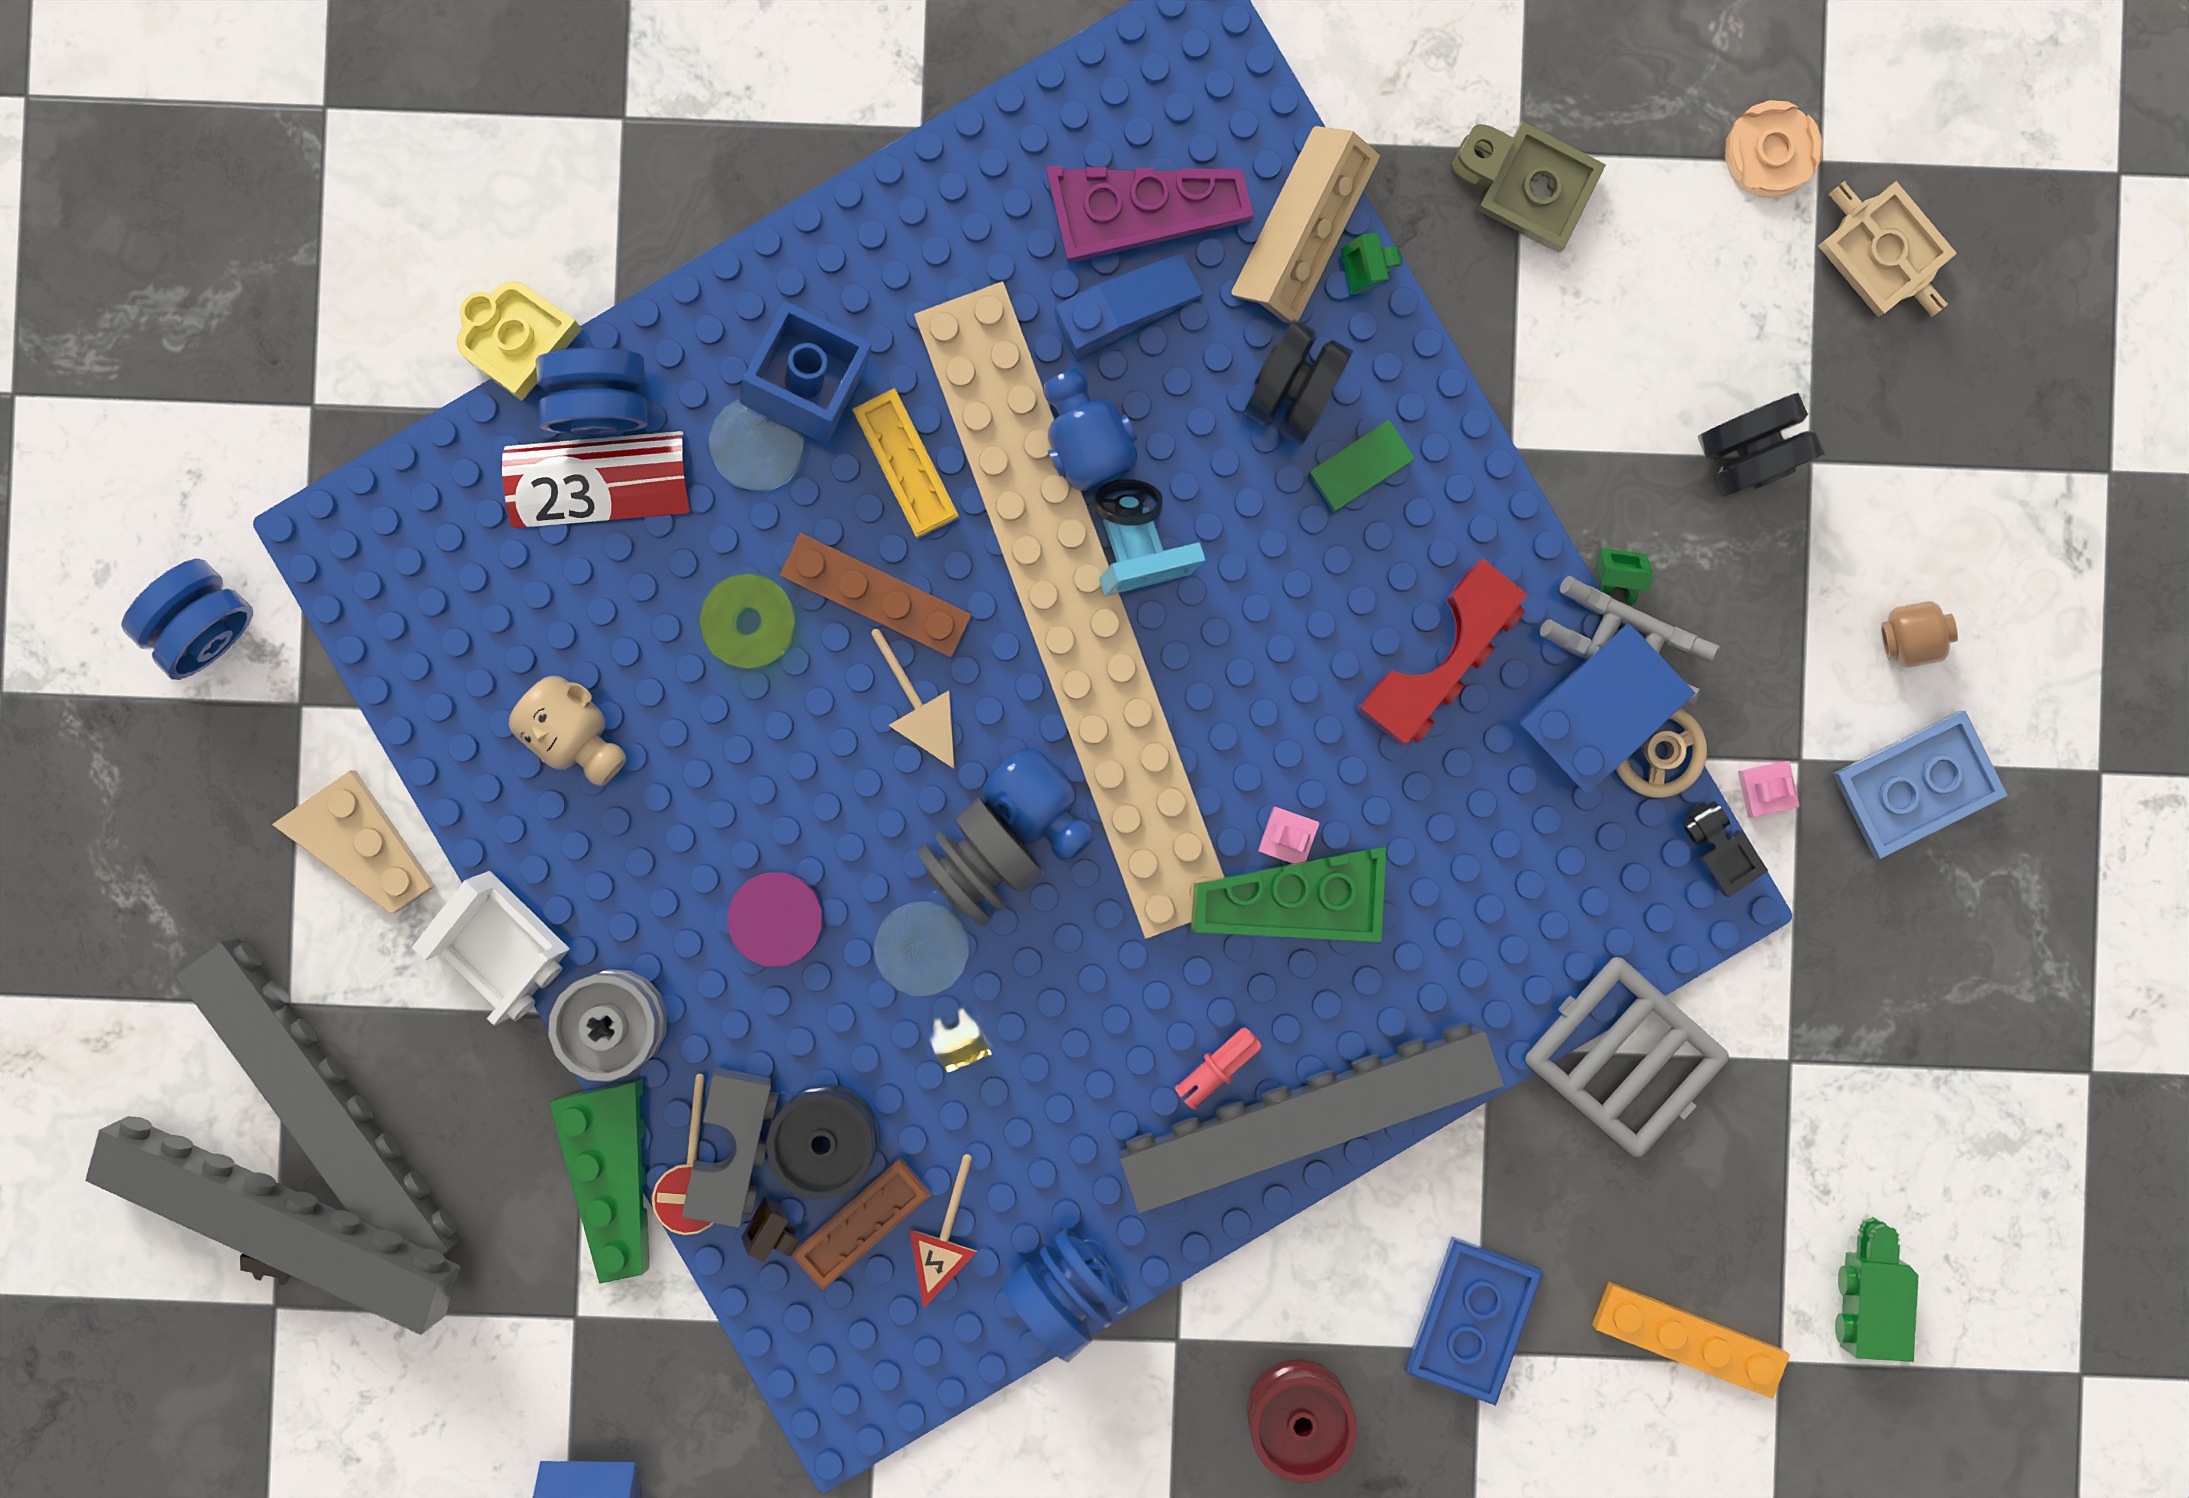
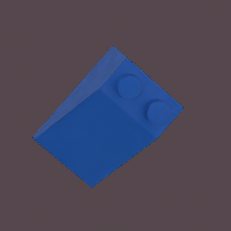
[1520,622,1695,794]

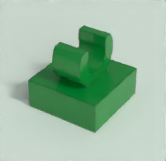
[1340,232,1403,295]
[1596,548,1653,605]

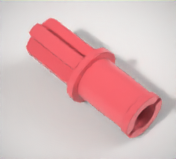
[1174,1027,1262,1110]

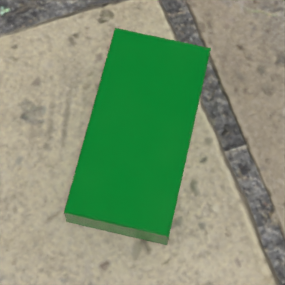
[1308,420,1415,513]

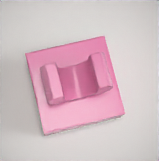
[1738,761,1800,817]
[1258,806,1320,864]

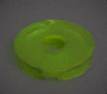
[699,573,796,669]

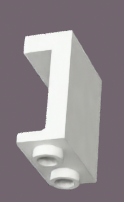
[412,871,570,1026]

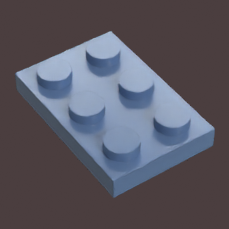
[1832,711,2008,859]

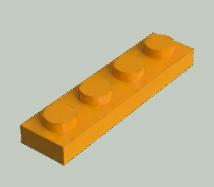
[1592,1282,1790,1399]

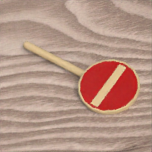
[652,1074,713,1235]

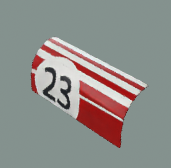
[502,431,690,528]

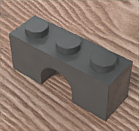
[682,1067,778,1228]

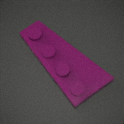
[1046,166,1253,263]

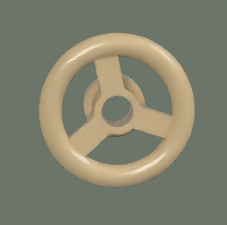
[1616,708,1707,798]

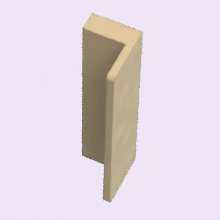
[1231,126,1380,324]

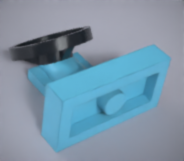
[1096,479,1205,596]

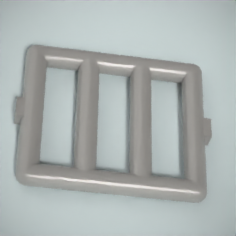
[1525,957,1729,1157]

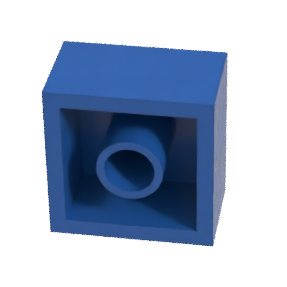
[739,300,872,445]

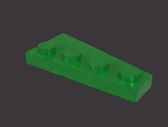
[1191,846,1387,942]
[549,1078,649,1284]

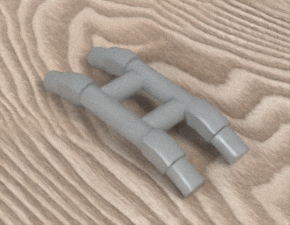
[1540,576,1720,706]

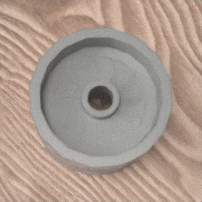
[548,969,668,1081]

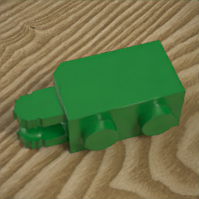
[1835,1217,1919,1362]

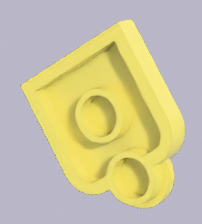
[457,281,582,401]

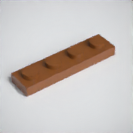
[780,533,972,658]

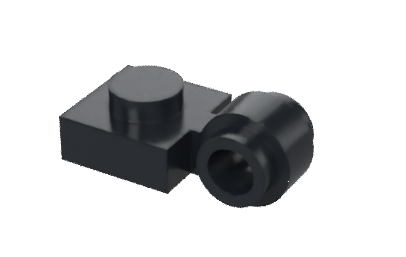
[1681,801,1768,897]

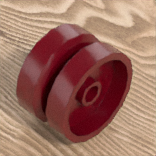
[1246,1359,1357,1484]

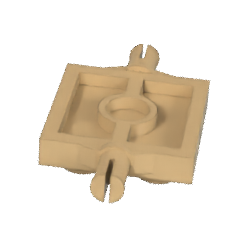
[1818,181,1957,317]

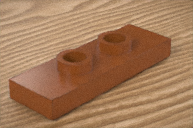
[792,1157,932,1291]

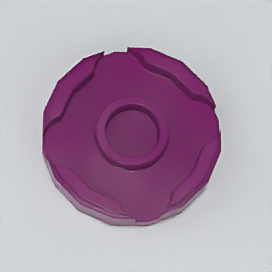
[728,872,823,967]

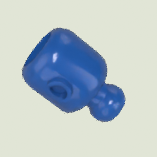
[1043,369,1138,491]
[983,748,1094,862]

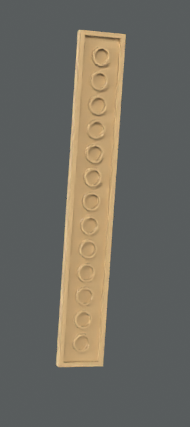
[914,281,1224,939]

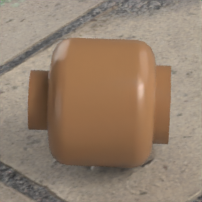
[1881,601,1958,668]

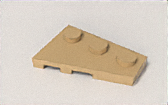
[272,771,435,914]

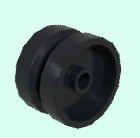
[1243,319,1353,445]
[1697,392,1825,497]
[766,1084,880,1200]

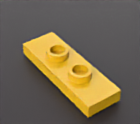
[852,388,960,539]

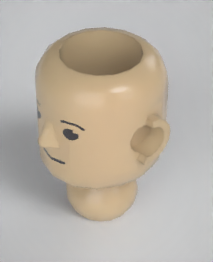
[509,676,627,786]

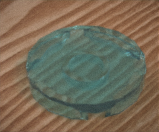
[709,399,805,491]
[874,901,969,997]

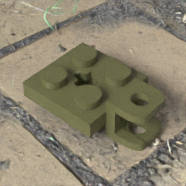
[1450,121,1606,253]

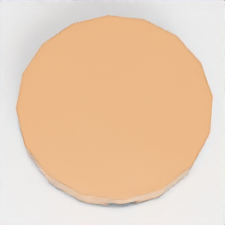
[1725,100,1823,198]

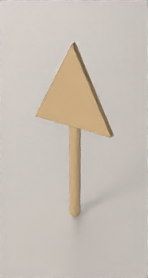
[872,629,955,769]

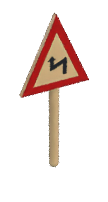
[909,1154,977,1308]

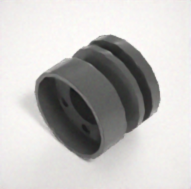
[917,797,1045,927]

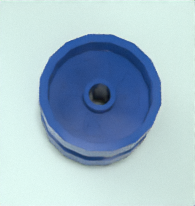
[535,348,648,434]
[121,558,253,680]

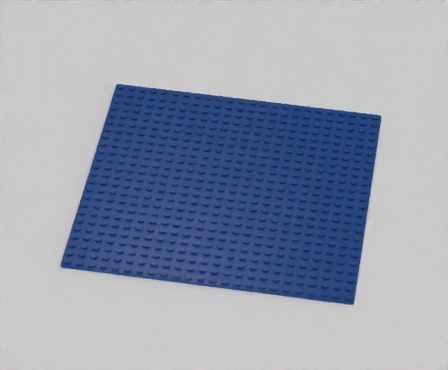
[253,0,1792,1492]

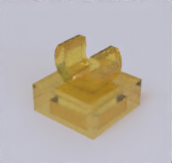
[930,1009,991,1072]

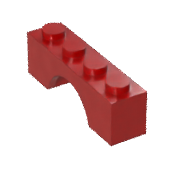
[1356,558,1528,745]

